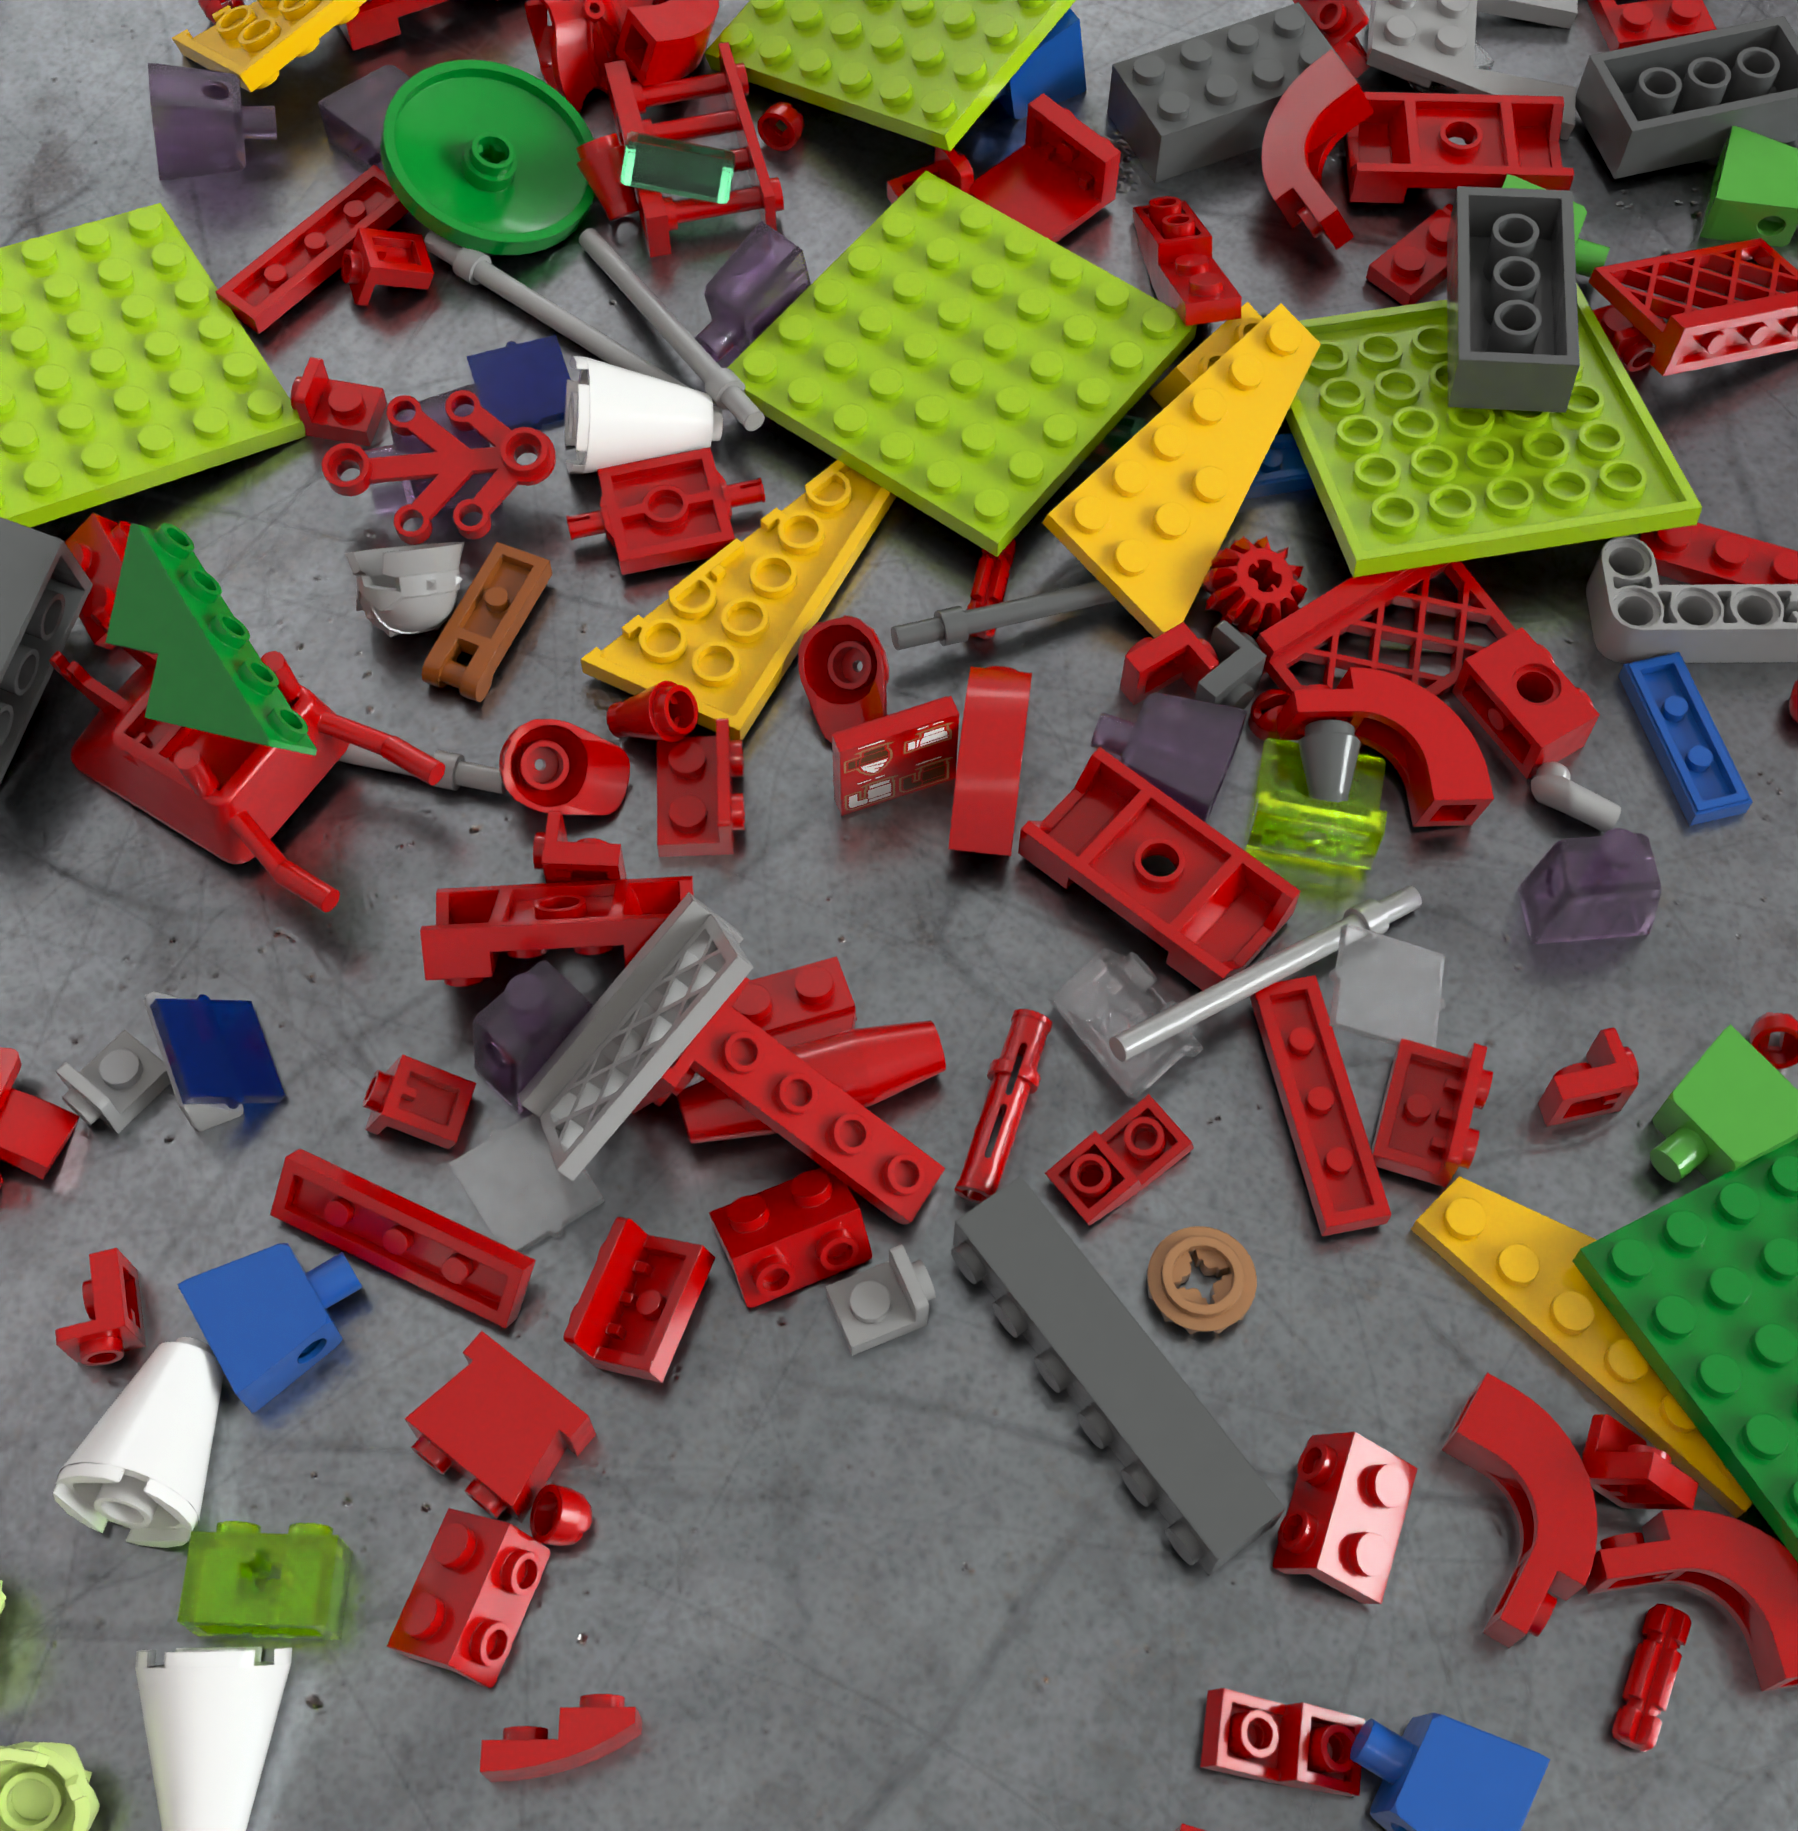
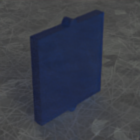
[466,335,571,430]
[150,994,285,1109]

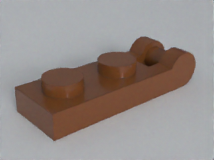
[422,542,552,702]

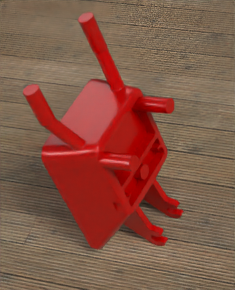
[49,606,445,913]

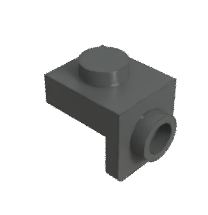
[1191,620,1267,730]

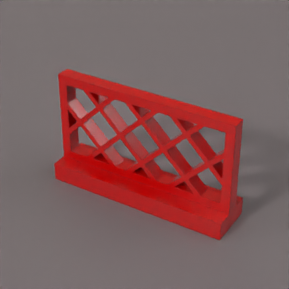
[1589,238,1798,376]
[1256,561,1516,747]

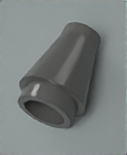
[1298,720,1361,817]

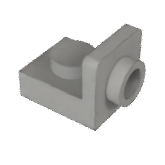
[55,1029,171,1134]
[825,1244,936,1356]

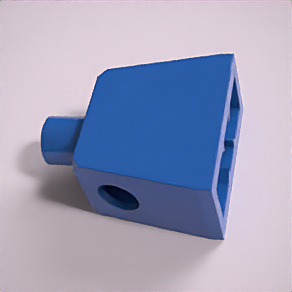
[992,8,1087,120]
[177,1243,363,1413]
[1350,1713,1550,1831]

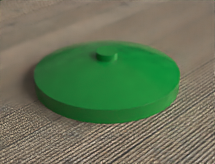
[380,60,595,255]

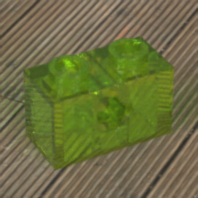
[177,1521,353,1640]

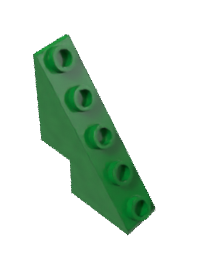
[105,523,317,756]

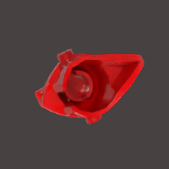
[524,0,655,113]

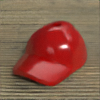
[798,615,889,743]
[499,719,630,815]

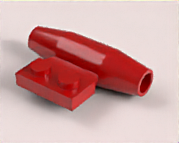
[677,956,946,1144]

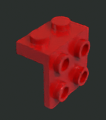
[970,93,1121,243]

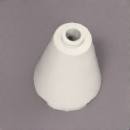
[564,356,723,474]
[53,1337,224,1548]
[135,1647,292,1831]

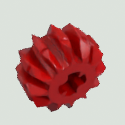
[1201,536,1307,636]

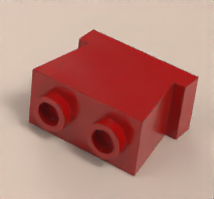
[404,1331,596,1524]

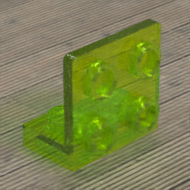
[1247,738,1387,870]

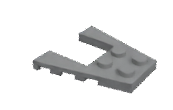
[1366,0,1578,140]

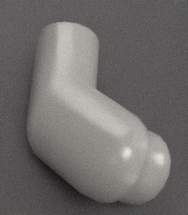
[1531,761,1621,833]

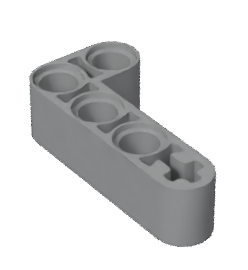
[1586,536,1798,663]

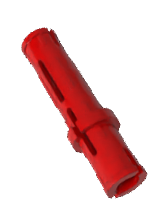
[954,1009,1053,1204]

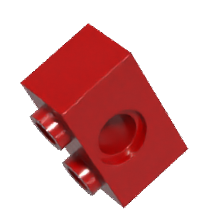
[1452,627,1600,779]

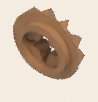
[1147,1226,1257,1335]

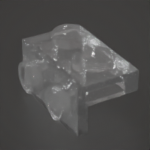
[1049,948,1204,1098]

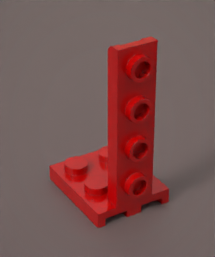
[631,977,945,1225]

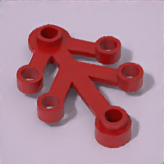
[322,390,556,545]

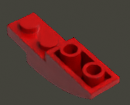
[1133,196,1242,326]

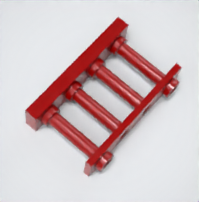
[604,42,784,258]

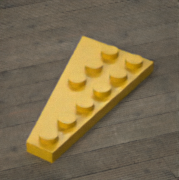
[172,0,367,93]
[1042,303,1321,638]
[580,460,897,741]
[1411,1176,1753,1519]

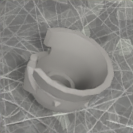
[345,542,464,637]

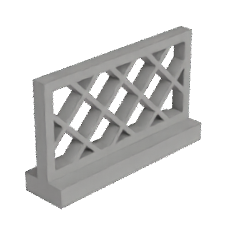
[518,892,754,1181]

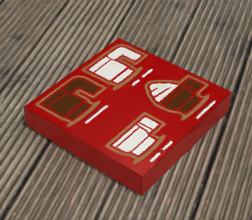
[832,696,959,816]

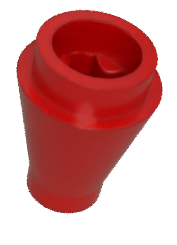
[576,133,639,221]
[606,681,698,742]

